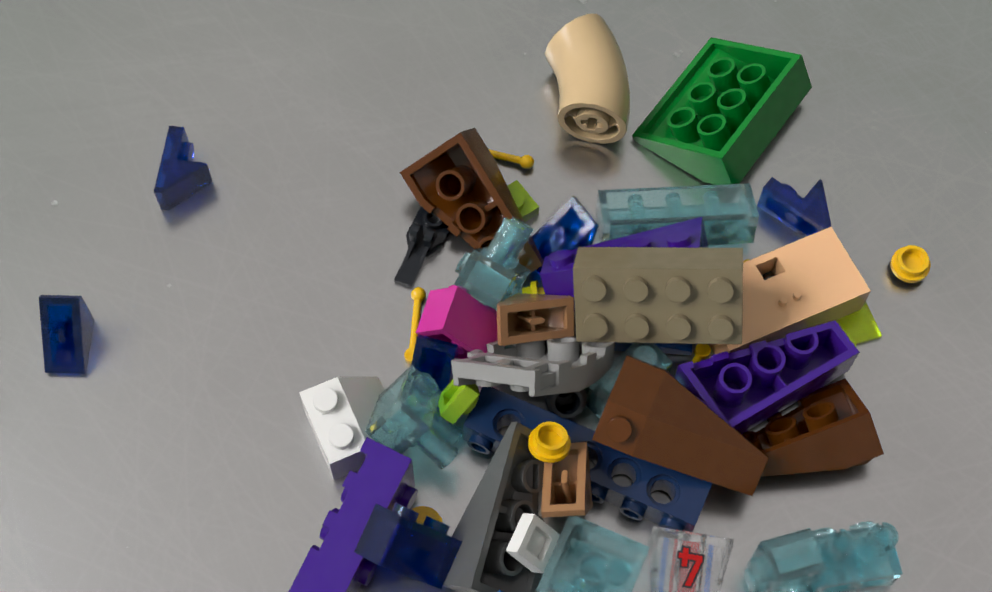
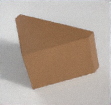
[497,293,574,346]
[541,442,593,518]

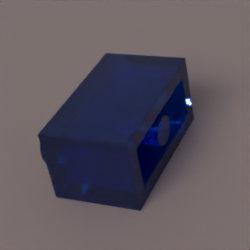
[354,503,463,589]

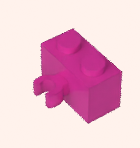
[416,285,505,359]

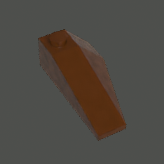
[400,128,544,284]
[592,354,769,497]
[742,378,884,477]

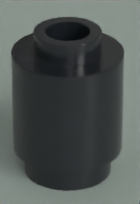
[544,389,587,419]

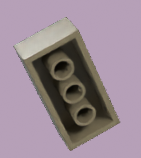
[573,247,743,344]

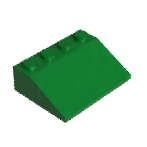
[632,37,812,190]

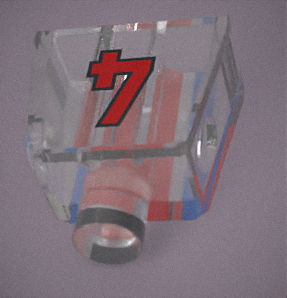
[648,526,734,592]

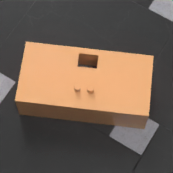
[709,227,871,354]

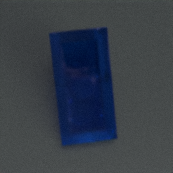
[154,126,212,211]
[757,177,831,238]
[532,196,599,275]

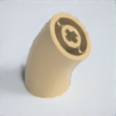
[545,14,630,144]

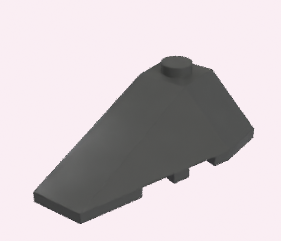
[437,422,544,592]

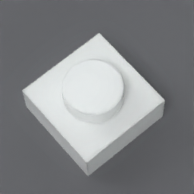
[506,513,561,574]

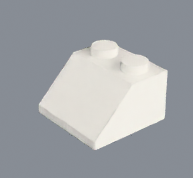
[299,377,410,480]

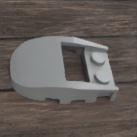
[451,331,615,397]

